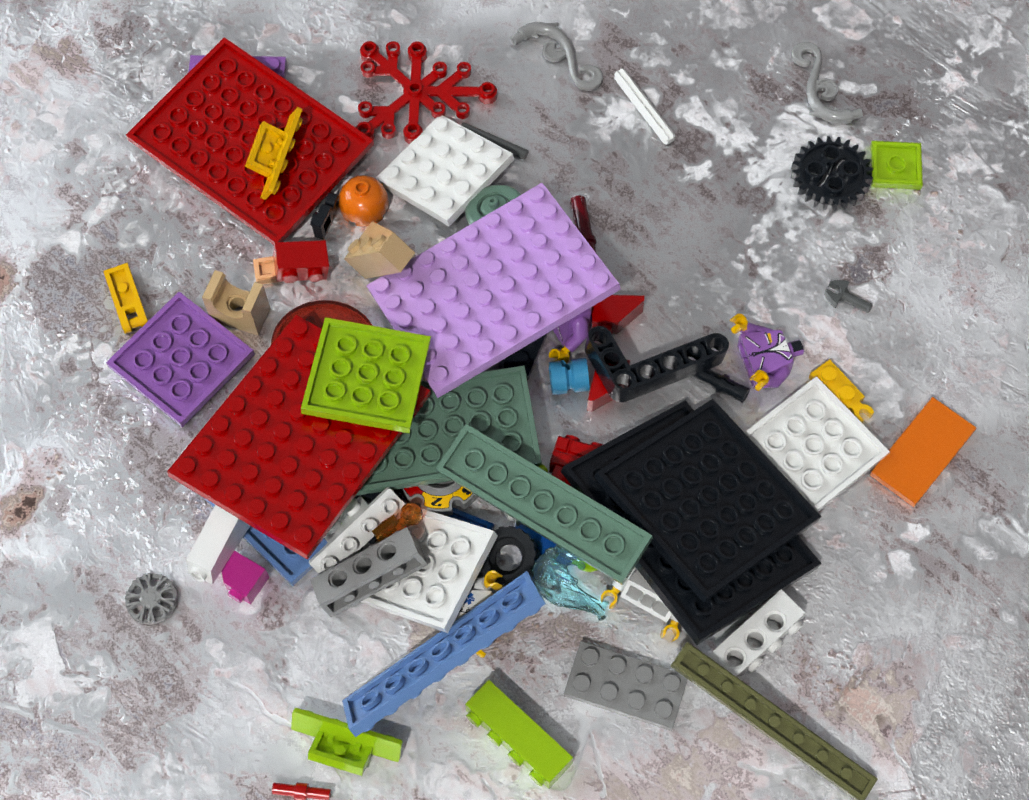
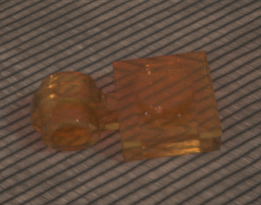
[372,503,423,542]

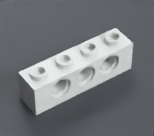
[708,589,805,681]

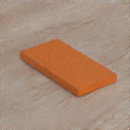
[870,397,976,507]

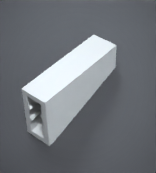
[186,505,250,584]

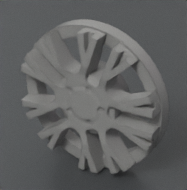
[125,573,178,625]

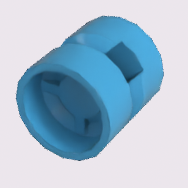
[549,358,590,395]

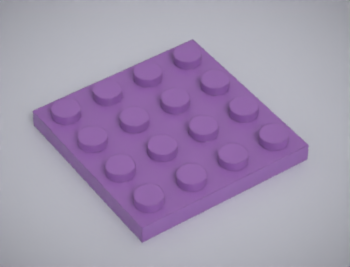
[106,292,255,427]

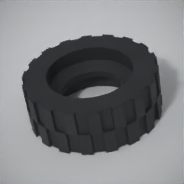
[480,526,541,588]

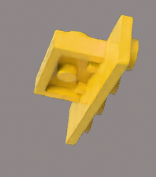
[245,107,303,200]

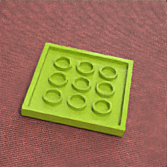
[301,317,431,434]

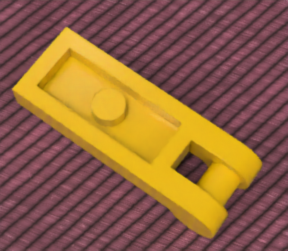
[103,263,148,334]

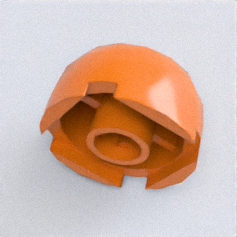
[339,175,389,227]

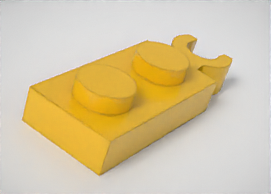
[809,359,874,423]

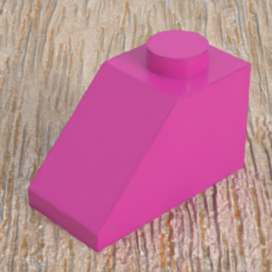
[222,551,269,604]

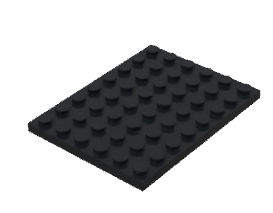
[561,400,821,645]

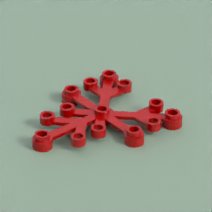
[356,41,497,144]

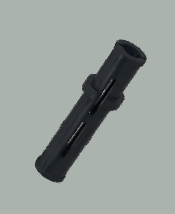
[690,369,750,403]

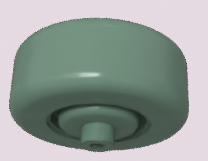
[465,185,521,226]

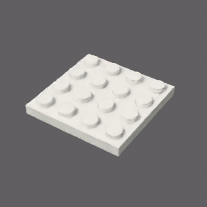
[375,115,514,226]
[744,376,890,512]
[360,503,498,633]

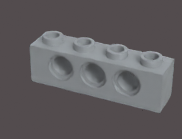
[310,527,428,617]

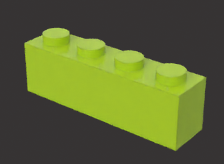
[465,680,573,789]

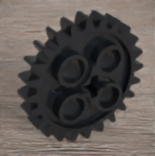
[791,136,873,211]

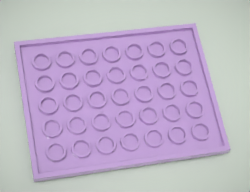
[366,183,621,398]

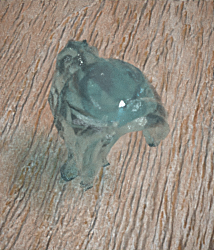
[532,545,609,621]

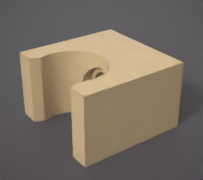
[202,270,270,336]

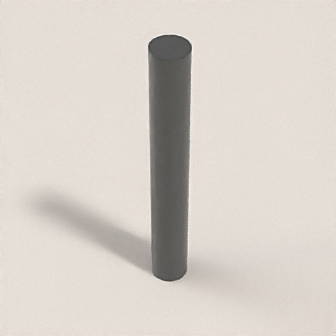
[461,122,529,159]

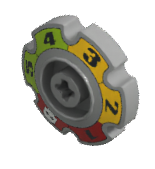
[400,481,478,516]

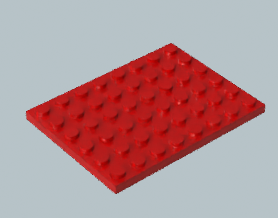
[126,37,374,245]
[167,315,430,560]

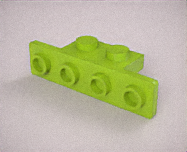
[291,708,403,776]

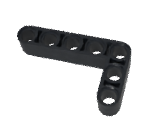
[585,326,729,403]

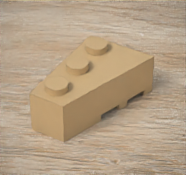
[344,221,415,279]

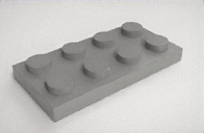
[564,641,688,731]

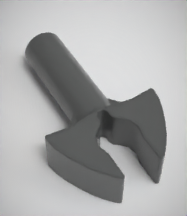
[824,280,873,313]

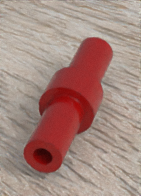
[272,782,331,800]

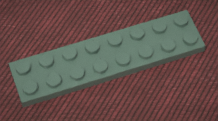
[436,424,653,585]

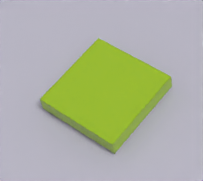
[870,141,923,190]

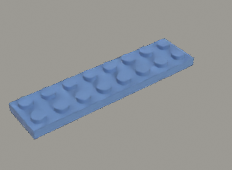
[342,571,546,737]

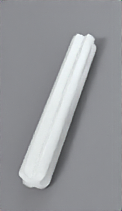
[614,68,675,145]

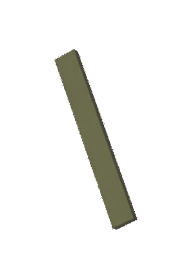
[670,642,878,800]

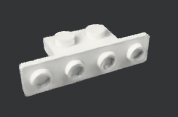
[309,487,406,574]

